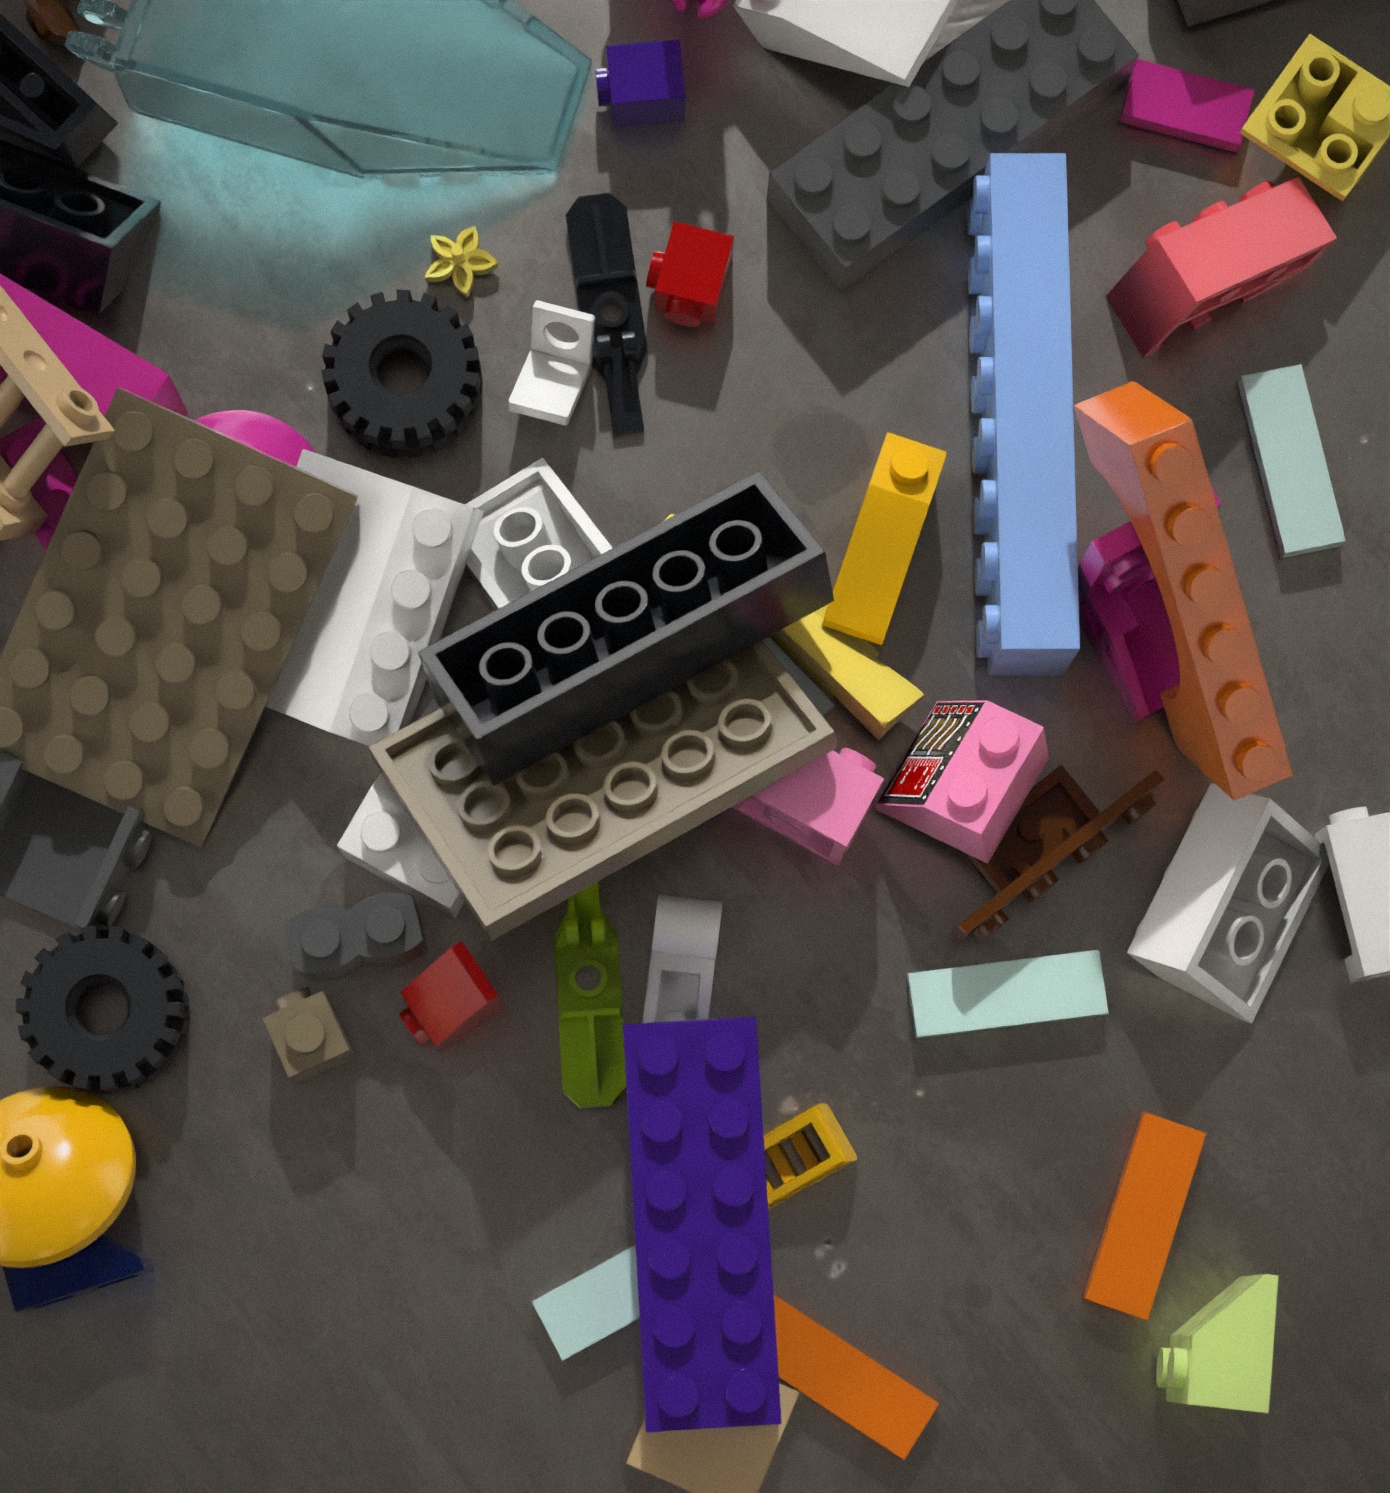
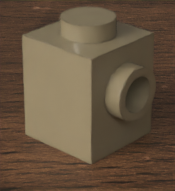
[263,987,356,1084]

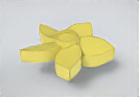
[425,226,499,299]

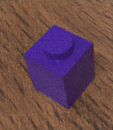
[595,39,686,127]

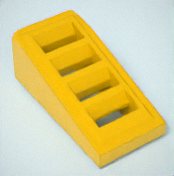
[764,1103,858,1210]

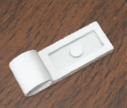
[642,894,723,1023]

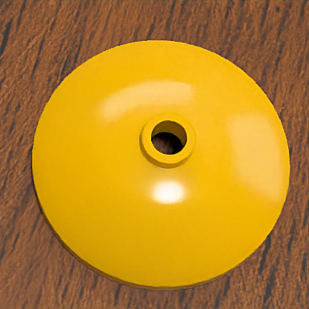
[0,1086,136,1268]

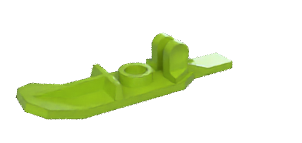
[554,881,627,1108]

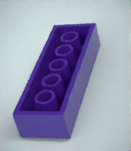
[623,1016,782,1432]

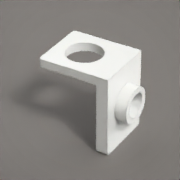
[508,300,595,426]

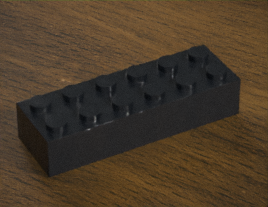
[418,471,834,786]

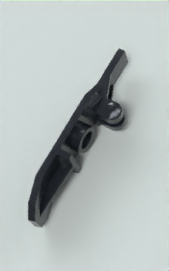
[565,192,648,436]

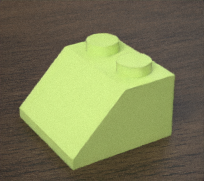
[1156,1274,1279,1413]

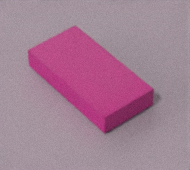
[1119,59,1255,153]

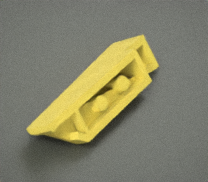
[664,514,924,740]

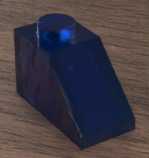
[2,1234,154,1313]

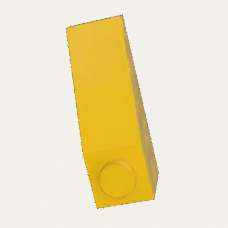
[822,432,947,646]

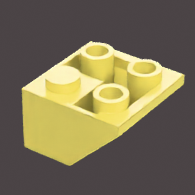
[1240,34,1390,202]

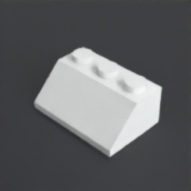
[1127,783,1330,1024]

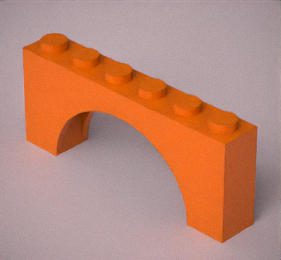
[1074,381,1293,800]

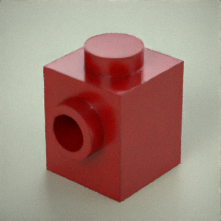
[646,221,734,327]

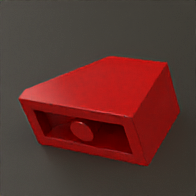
[398,940,504,1052]

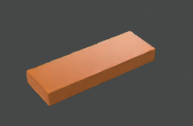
[1082,1112,1206,1321]
[774,1295,939,1460]

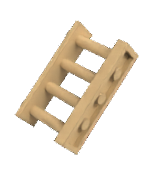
[0,285,115,540]

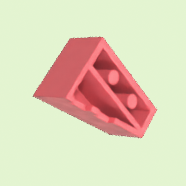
[1106,177,1338,358]

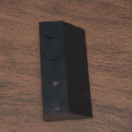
[0,139,161,314]

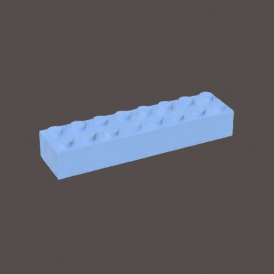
[967,153,1080,676]

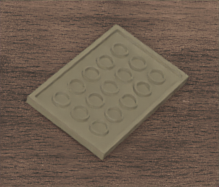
[0,387,359,848]
[368,640,838,941]

